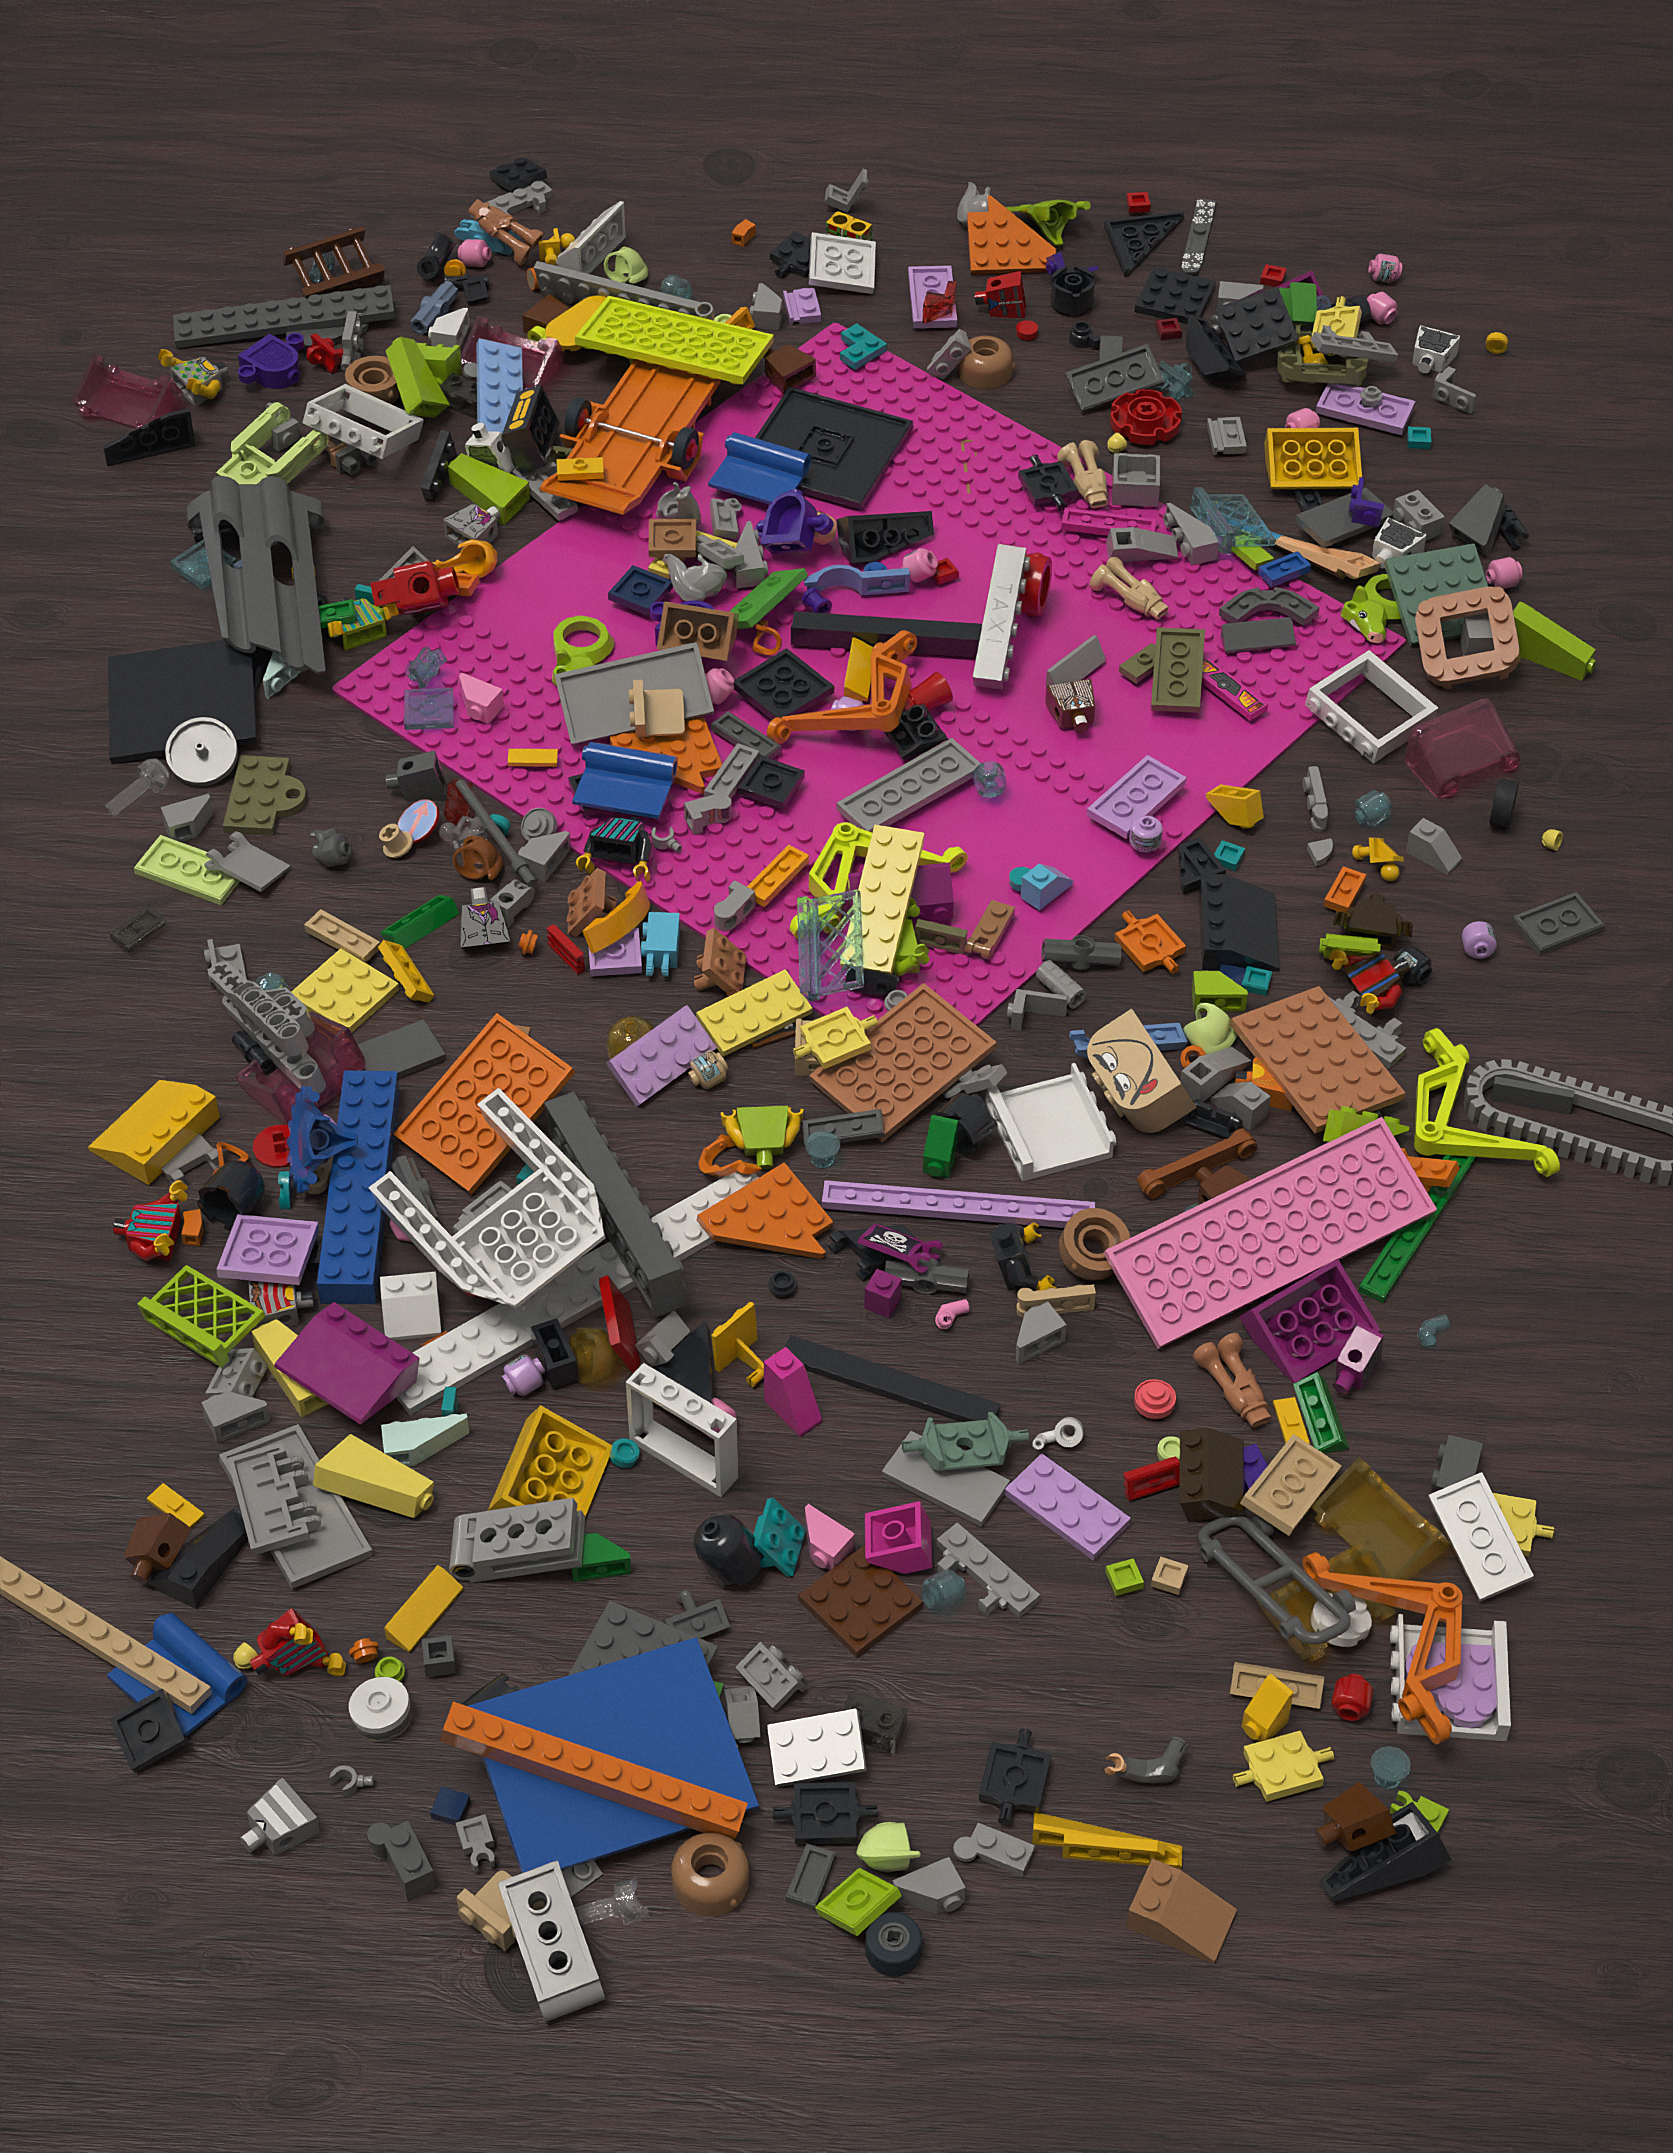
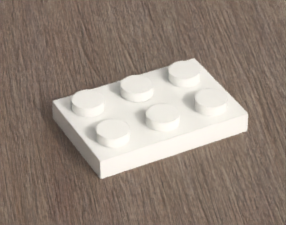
[767,1709,867,1787]

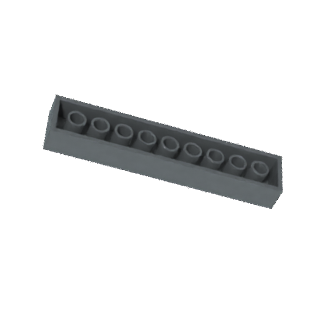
[544,1091,687,1317]

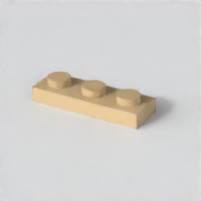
[304,909,380,963]
[1230,1662,1324,1709]

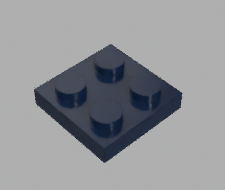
[608,565,673,616]

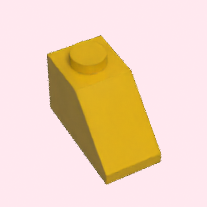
[1206,784,1264,828]
[1241,1673,1294,1742]

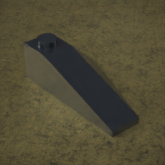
[103,409,196,467]
[836,511,934,563]
[146,1507,248,1609]
[1319,1802,1451,1902]

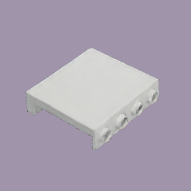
[985,1063,1116,1181]
[1390,1614,1511,1741]

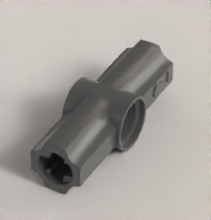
[1041,935,1121,970]
[391,1155,439,1222]
[885,1258,969,1294]

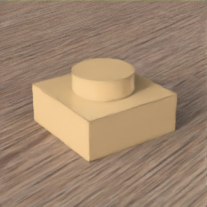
[1151,1556,1188,1595]

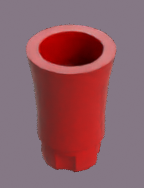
[902,672,953,712]

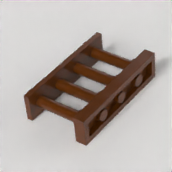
[283,226,385,298]

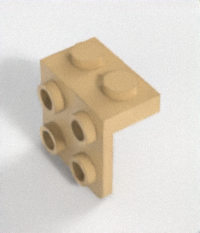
[629,680,685,737]
[456,1871,545,1951]

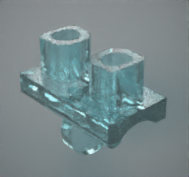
[1158,360,1194,400]
[405,646,447,689]

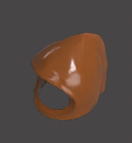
[453,835,504,880]

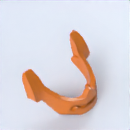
[698,1134,762,1177]

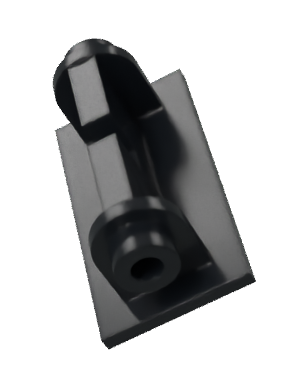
[844,966,900,997]
[1183,1099,1243,1138]

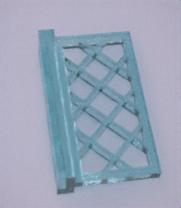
[1190,487,1276,554]
[797,889,864,1002]

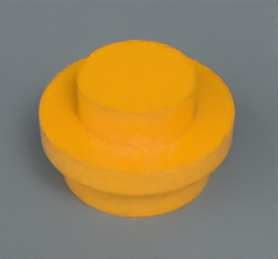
[444,259,466,276]

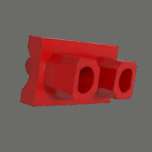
[306,333,343,373]

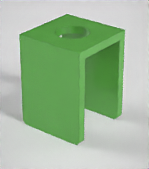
[1279,282,1317,328]

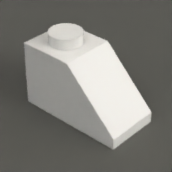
[428,308,470,347]

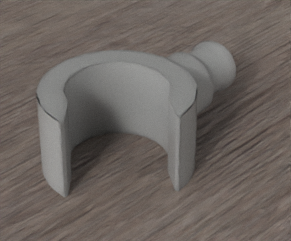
[651,827,682,852]
[329,1766,373,1798]

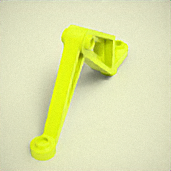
[789,822,968,940]
[1414,1028,1560,1177]

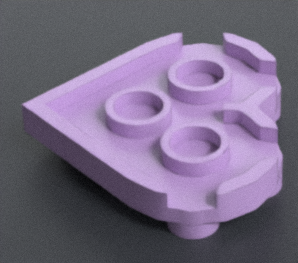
[1404,1643,1496,1728]

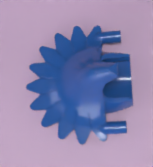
[287,1086,358,1193]

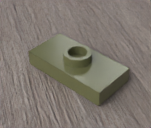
[1119,643,1156,684]

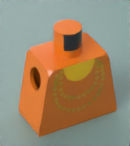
[1235,1057,1292,1111]

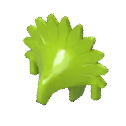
[1006,200,1091,247]

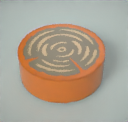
[527,268,540,290]

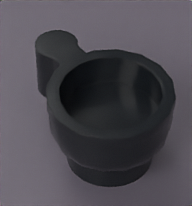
[1069,321,1100,350]

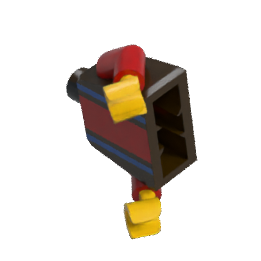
[1329,949,1411,1016]

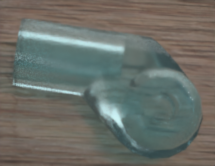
[1417,1314,1450,1347]

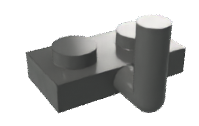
[663,1590,730,1638]

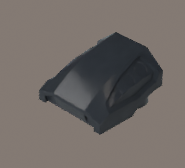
[883,704,948,761]

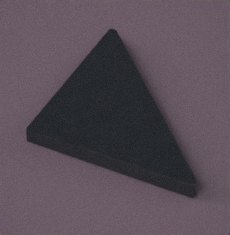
[1104,211,1184,277]
[652,1321,714,1407]

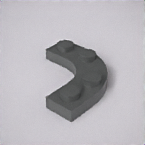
[1219,587,1320,626]

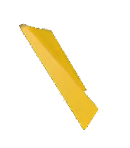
[1032,1813,1182,1869]

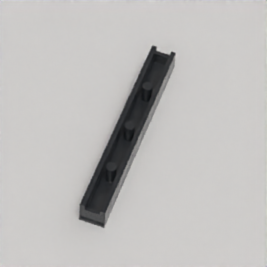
[791,611,982,657]

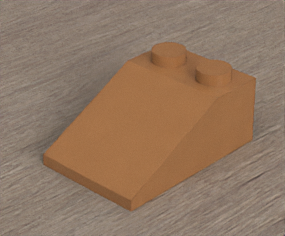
[1126,1859,1237,1964]

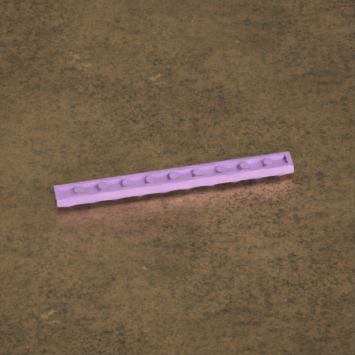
[822,1181,1095,1228]

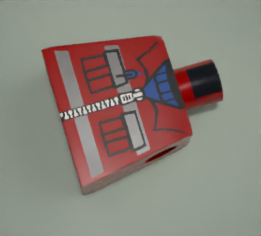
[975,271,1026,318]

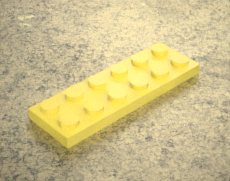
[840,825,925,975]

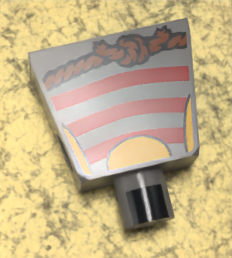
[249,1280,314,1330]

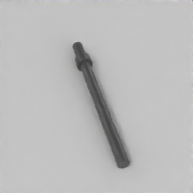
[456,779,537,887]

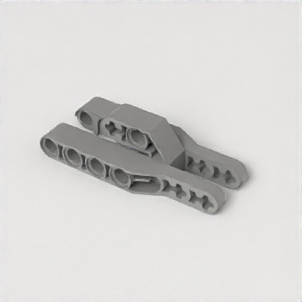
[209,961,326,1094]

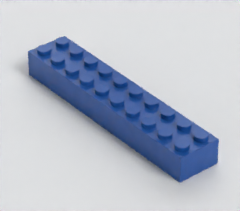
[317,1070,400,1304]

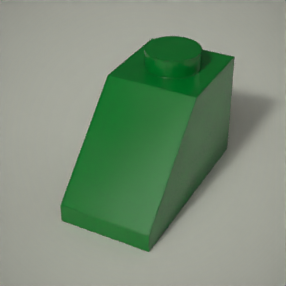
[923,1115,958,1178]
[571,1533,631,1582]

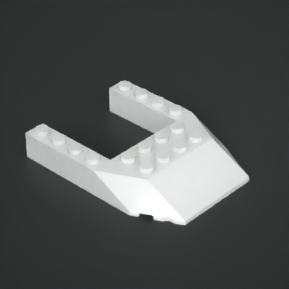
[369,1088,605,1308]

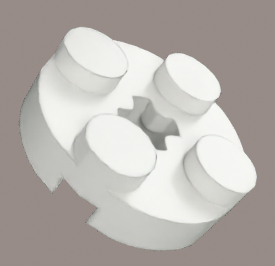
[1311,1593,1372,1647]

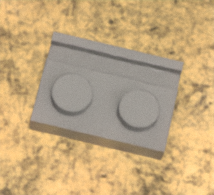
[1207,417,1247,455]

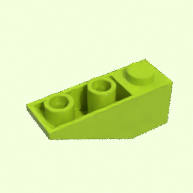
[1323,1106,1409,1142]

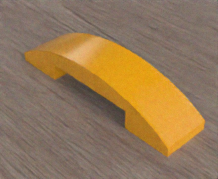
[582,881,650,953]

